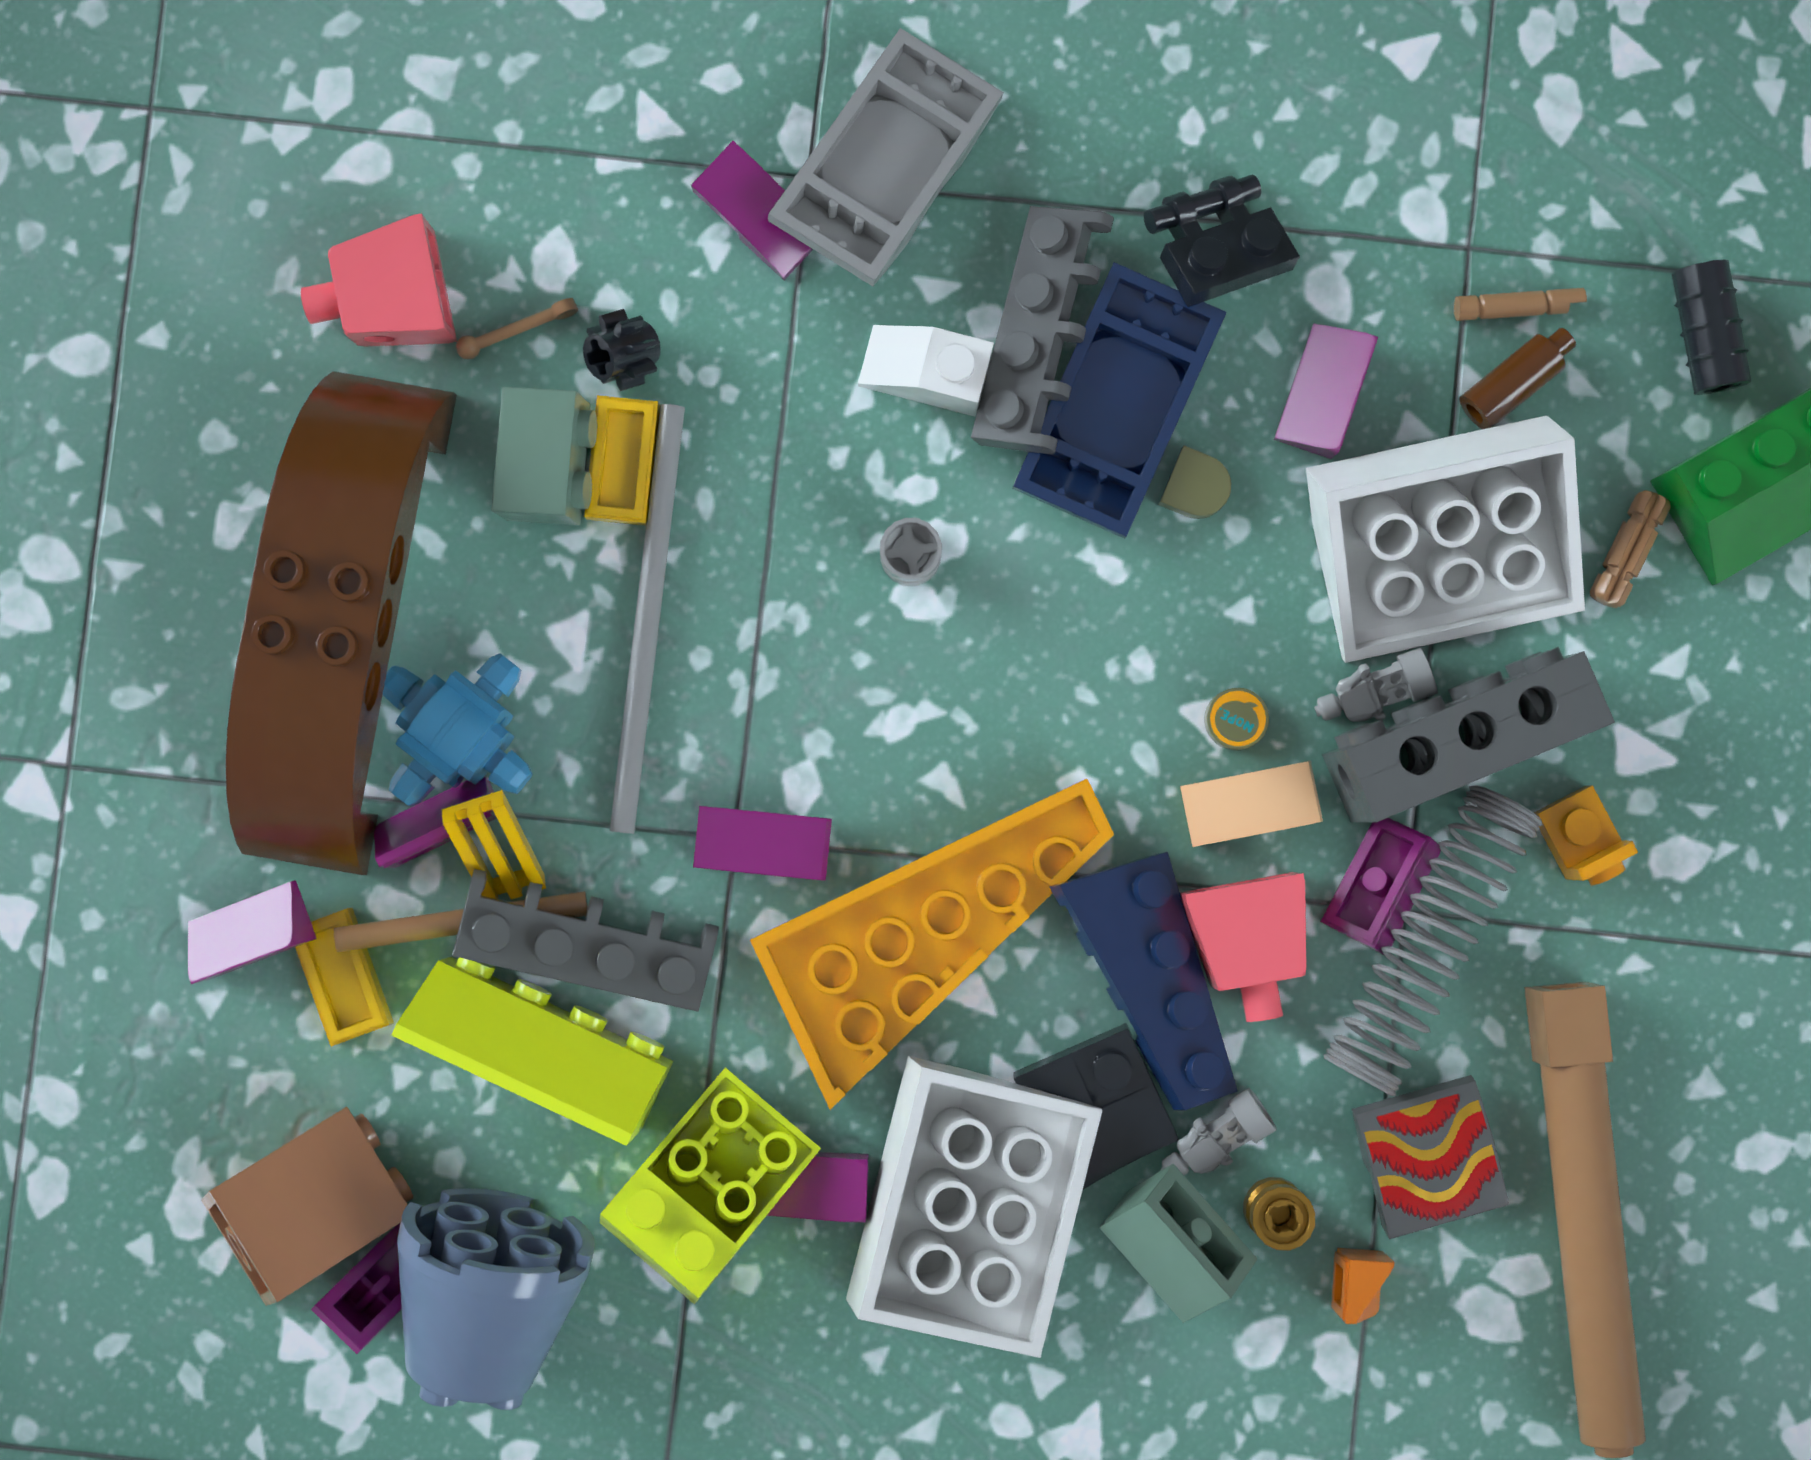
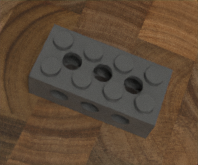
[1322,647,1615,823]

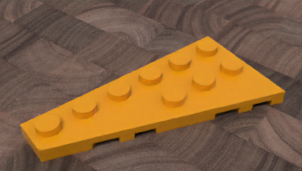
[750,779,1114,1110]

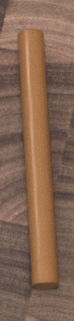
[334,891,588,952]

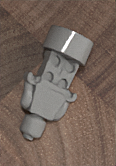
[1314,647,1438,722]
[1161,1087,1277,1175]

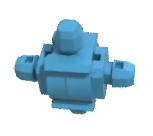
[383,653,533,807]

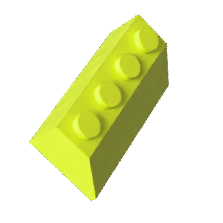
[391,957,674,1146]

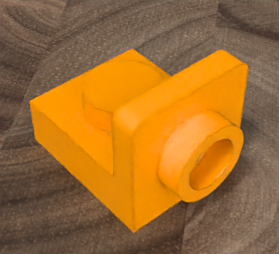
[1534,785,1638,886]

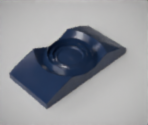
[1012,262,1227,539]

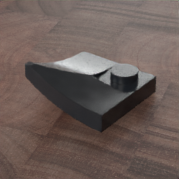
[1013,1023,1179,1190]

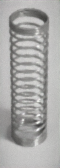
[1323,785,1543,1096]

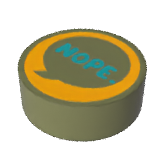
[1204,688,1269,750]

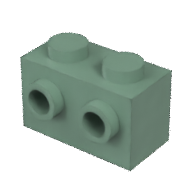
[491,387,597,526]
[1099,1164,1257,1323]

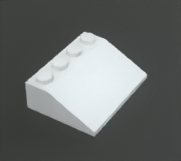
[1306,415,1585,663]
[846,1056,1102,1358]

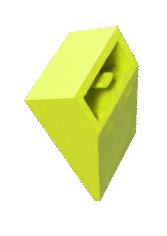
[599,1068,821,1304]

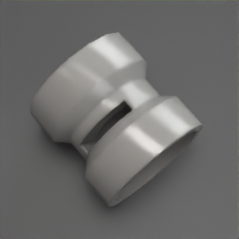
[880,518,942,586]

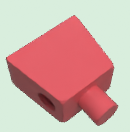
[301,213,457,347]
[1180,872,1306,1022]

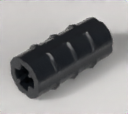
[1672,259,1751,395]

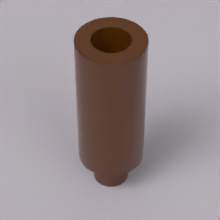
[1459,328,1576,429]

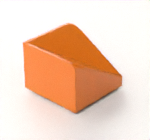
[1331,1248,1395,1324]

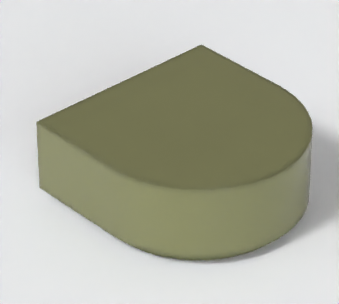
[1158,446,1231,519]

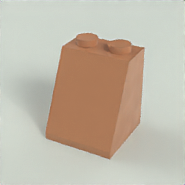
[201,1107,413,1306]

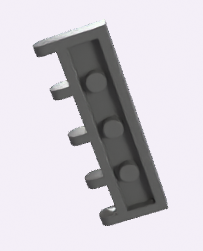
[971,206,1114,454]
[452,869,719,1012]

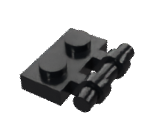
[1144,174,1300,307]

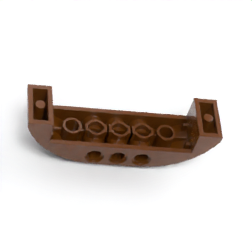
[226,371,457,875]

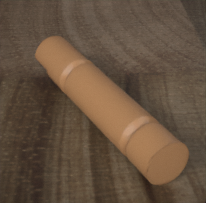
[1454,288,1587,321]

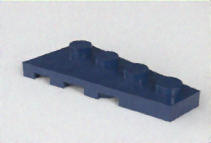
[1050,852,1238,1111]

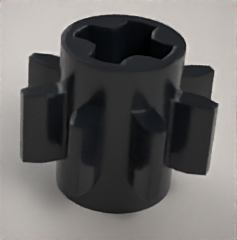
[583,309,661,391]

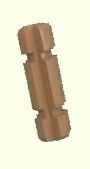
[1590,490,1671,608]

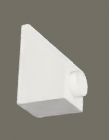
[858,325,994,417]

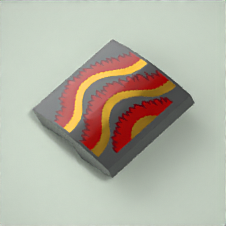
[1352,1075,1509,1239]

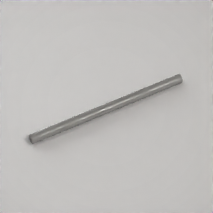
[610,404,685,834]

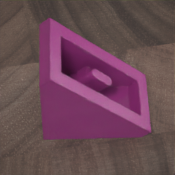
[311,1223,402,1354]

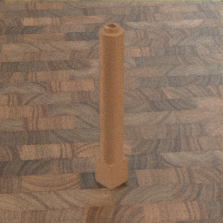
[1524,981,1646,1458]

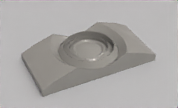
[768,28,1004,286]

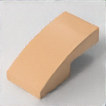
[1180,761,1323,847]

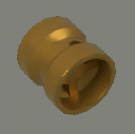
[1243,1177,1315,1250]

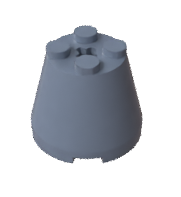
[397,1188,595,1410]

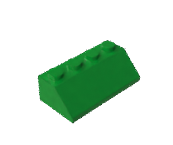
[1650,388,1811,586]

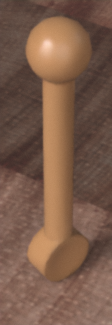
[456,298,578,359]

